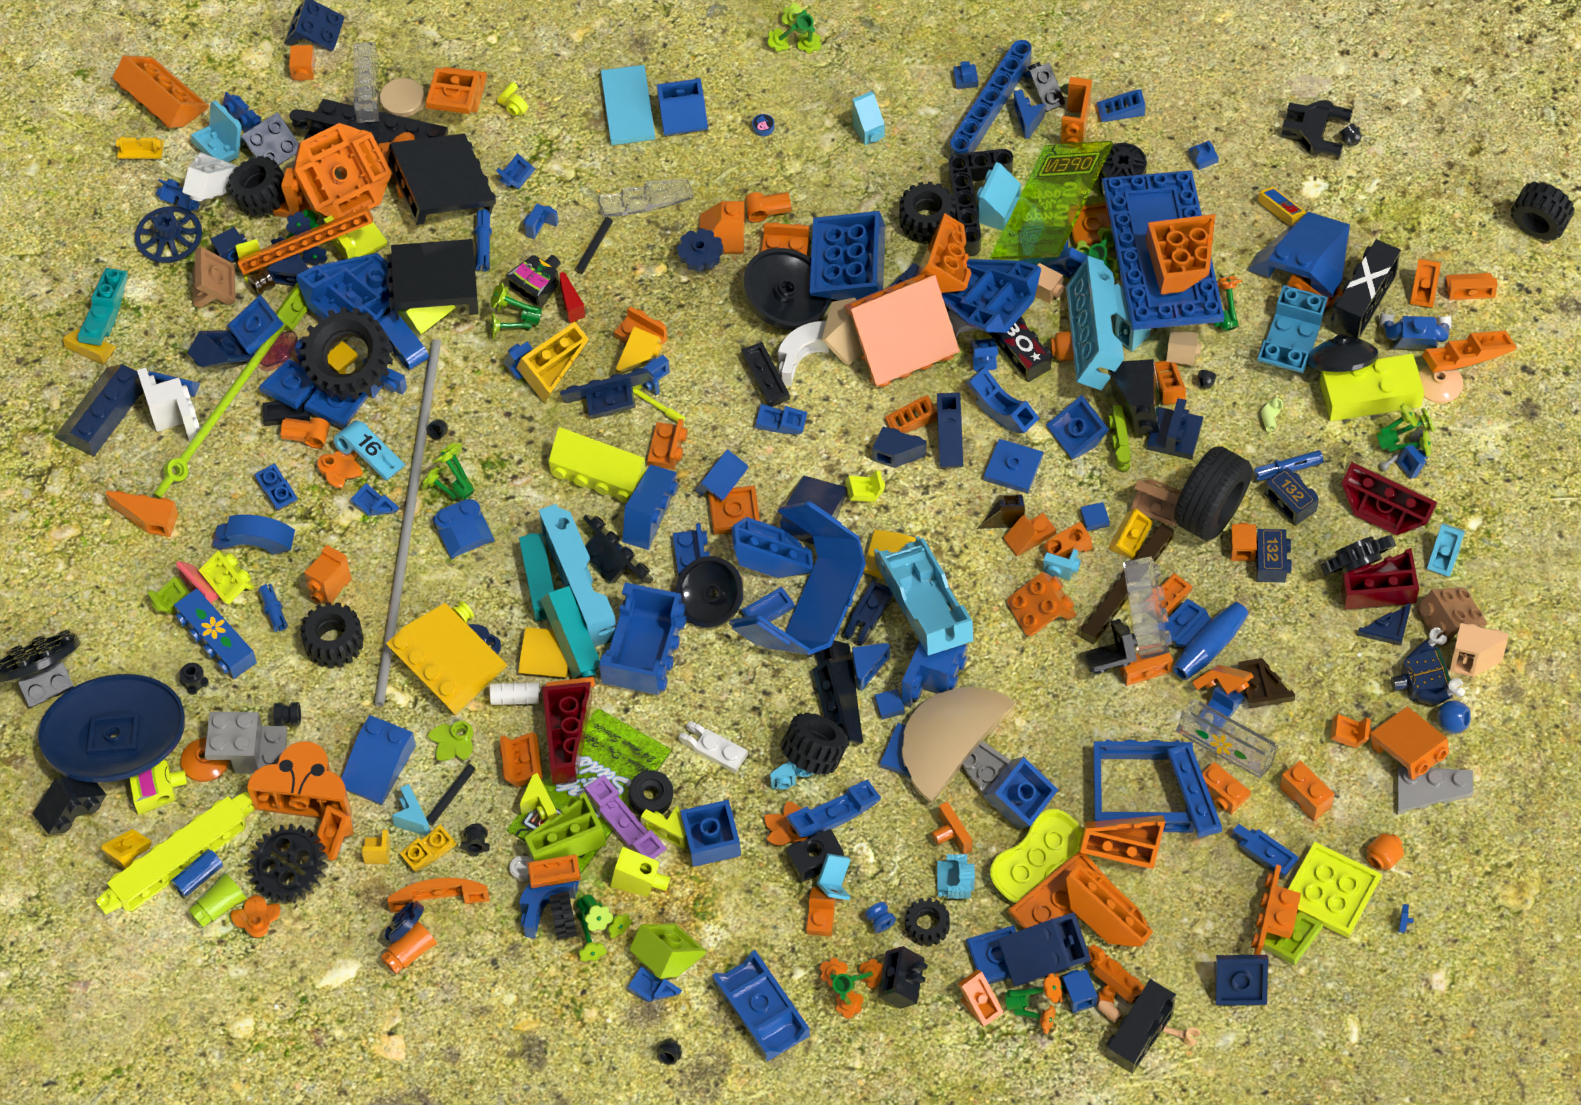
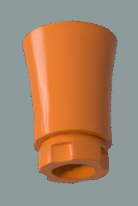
[380,921,437,975]

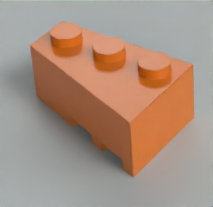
[1079,815,1165,869]

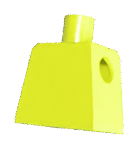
[610,847,671,897]

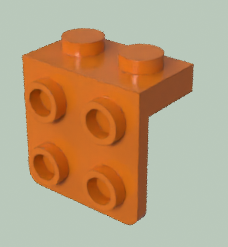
[1007,571,1077,636]

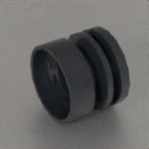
[1098,142,1147,196]

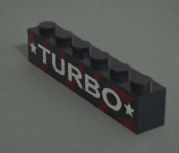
[987,316,1053,382]

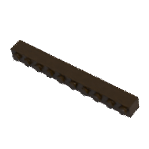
[1080,523,1174,645]

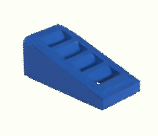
[1097,89,1145,122]

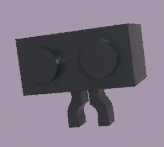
[878,946,928,1009]

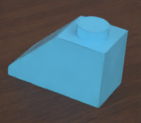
[852,91,885,145]

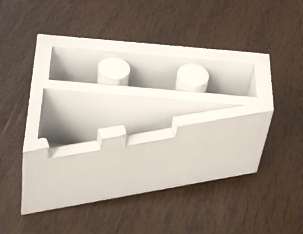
[182,152,239,201]

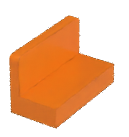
[1446,273,1498,300]
[1118,646,1173,686]

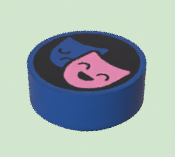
[752,114,775,136]

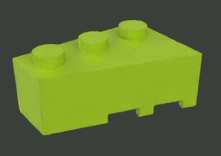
[524,792,607,862]

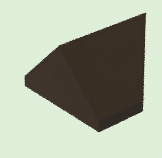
[977,494,1025,529]

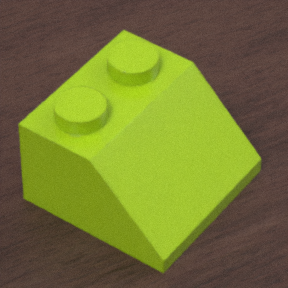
[629,923,707,979]

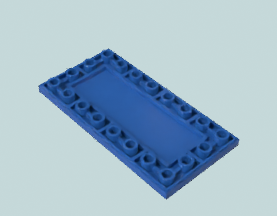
[1101,170,1224,330]

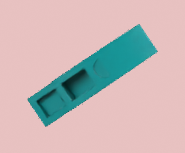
[78,268,128,346]

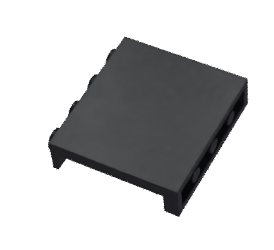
[386,133,496,225]
[387,239,479,321]

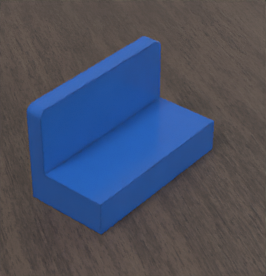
[695,449,748,501]

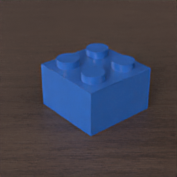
[983,757,1058,829]
[680,799,741,867]

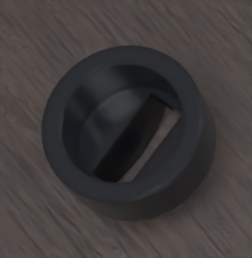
[1197,370,1217,389]
[427,419,448,439]

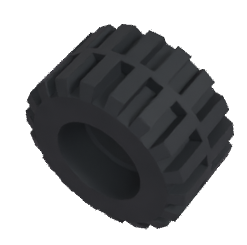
[227,156,286,217]
[899,182,956,244]
[1510,182,1575,241]
[300,602,364,668]
[781,713,849,775]

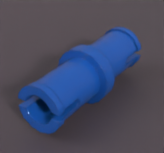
[258,584,288,632]

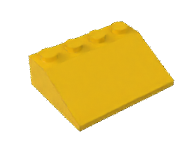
[386,603,508,715]

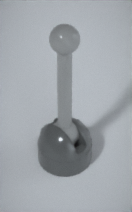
[1380,428,1424,471]

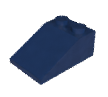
[780,475,848,544]

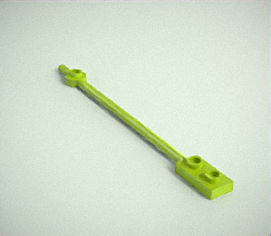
[153,283,309,499]

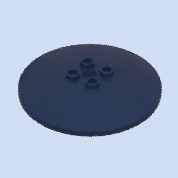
[38,674,185,783]

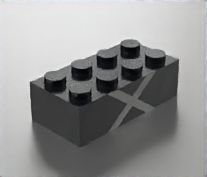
[1331,239,1401,338]

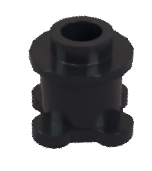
[180,662,209,695]
[460,823,490,857]

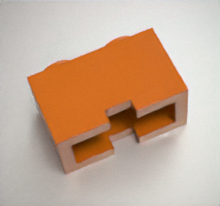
[1280,760,1335,821]

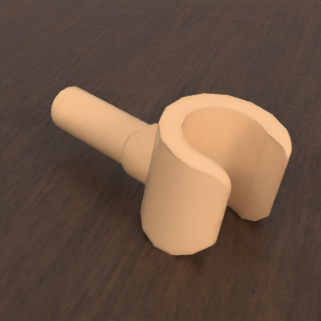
[1163,1026,1200,1046]

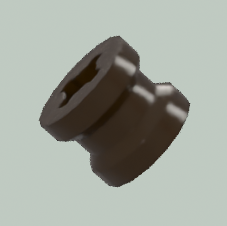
[247,267,275,296]

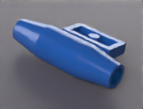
[1157,599,1248,680]

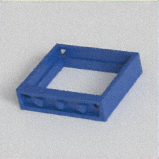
[1093,739,1194,833]

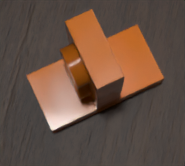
[273,168,319,220]

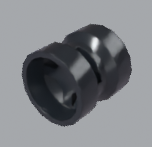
[273,702,301,726]

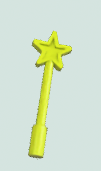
[633,384,685,423]

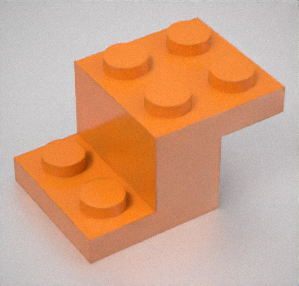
[426,67,487,114]

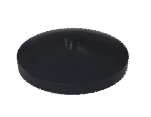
[741,248,831,330]

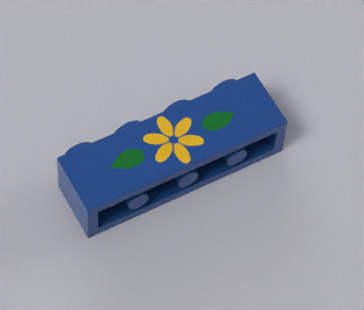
[174,589,257,679]

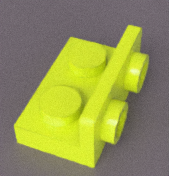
[199,550,255,604]

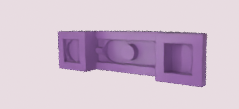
[584,775,667,859]

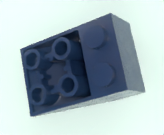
[997,912,1091,987]

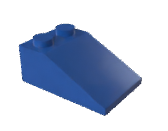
[341,715,416,805]

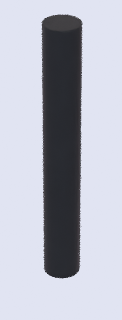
[575,217,613,274]
[426,764,476,826]

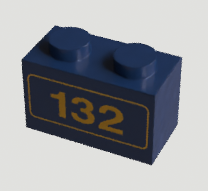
[1264,467,1319,526]
[1256,529,1292,583]

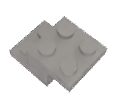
[205,712,288,774]

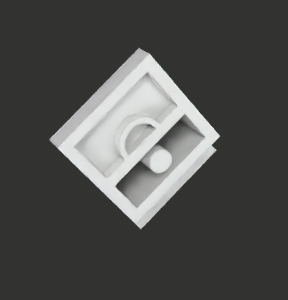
[137,368,200,442]

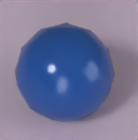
[1437,700,1471,734]

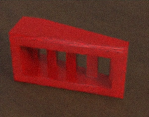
[559,271,585,323]

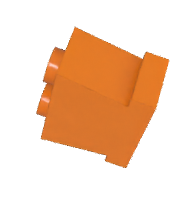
[304,545,352,605]

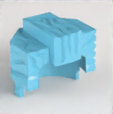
[937,854,975,899]

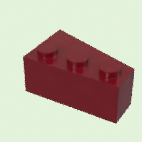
[1341,548,1419,610]

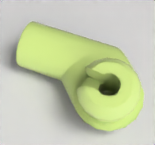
[1261,398,1283,432]

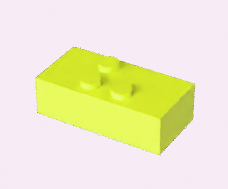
[1319,354,1424,422]

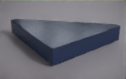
[1357,604,1411,646]

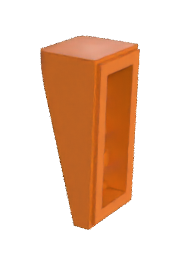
[1154,360,1186,405]
[885,395,937,433]

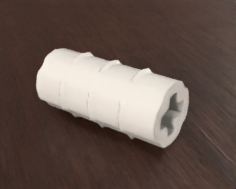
[490,682,540,705]

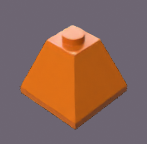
[699,201,745,254]

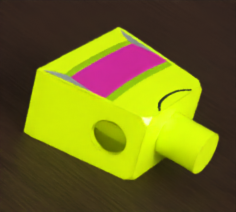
[130,760,188,815]

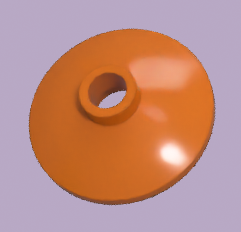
[181,738,230,782]

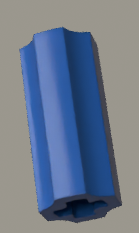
[171,849,223,898]

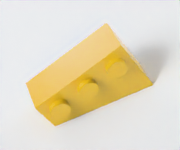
[516,322,589,403]

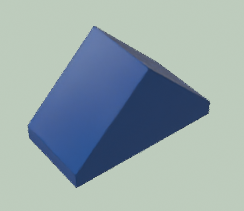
[852,643,890,691]

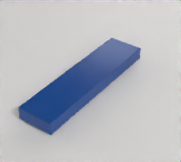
[1167,743,1222,838]

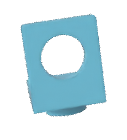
[817,854,851,900]

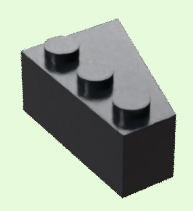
[1105,979,1176,1074]

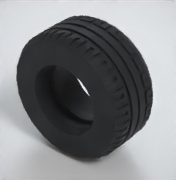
[1174,446,1253,540]

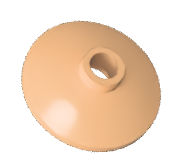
[1419,365,1463,403]

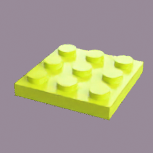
[1288,842,1382,938]

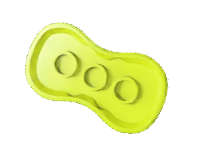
[990,809,1083,903]

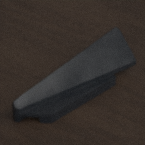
[812,640,863,745]

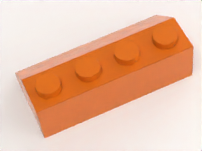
[112,55,209,128]

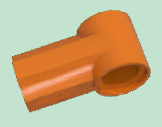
[744,192,791,222]
[280,418,330,449]

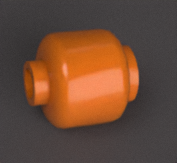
[1051,331,1074,361]
[1367,833,1404,870]

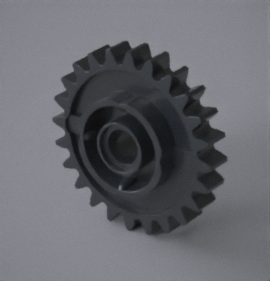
[1320,535,1396,576]

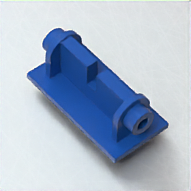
[222,92,262,133]
[156,178,205,211]

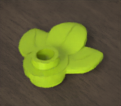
[428,721,474,761]

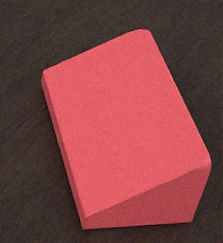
[176,561,219,603]

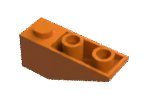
[106,491,178,537]

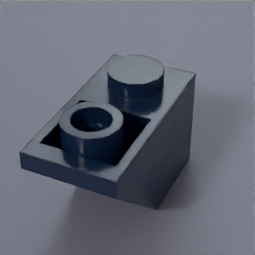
[872,426,927,468]

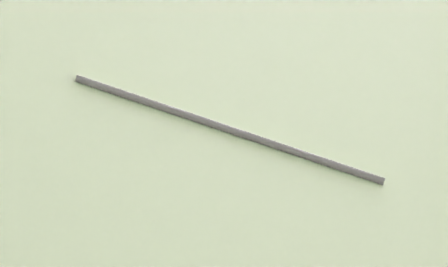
[375,339,441,707]

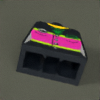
[506,255,561,308]

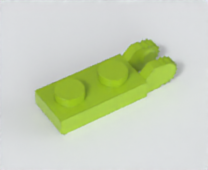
[1108,405,1131,473]

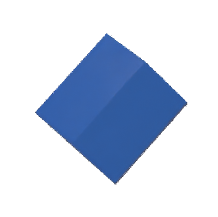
[1046,395,1109,459]

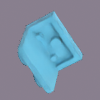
[191,100,242,162]

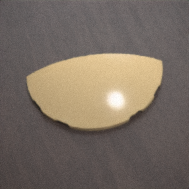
[901,687,1017,804]

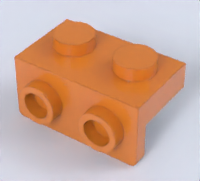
[499,732,543,788]

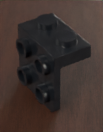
[1079,619,1138,674]

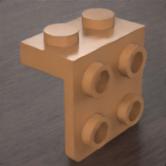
[1416,587,1487,645]

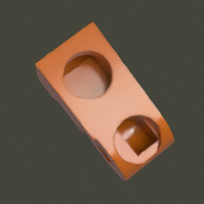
[1044,521,1093,559]

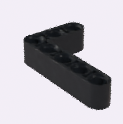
[949,149,1013,256]

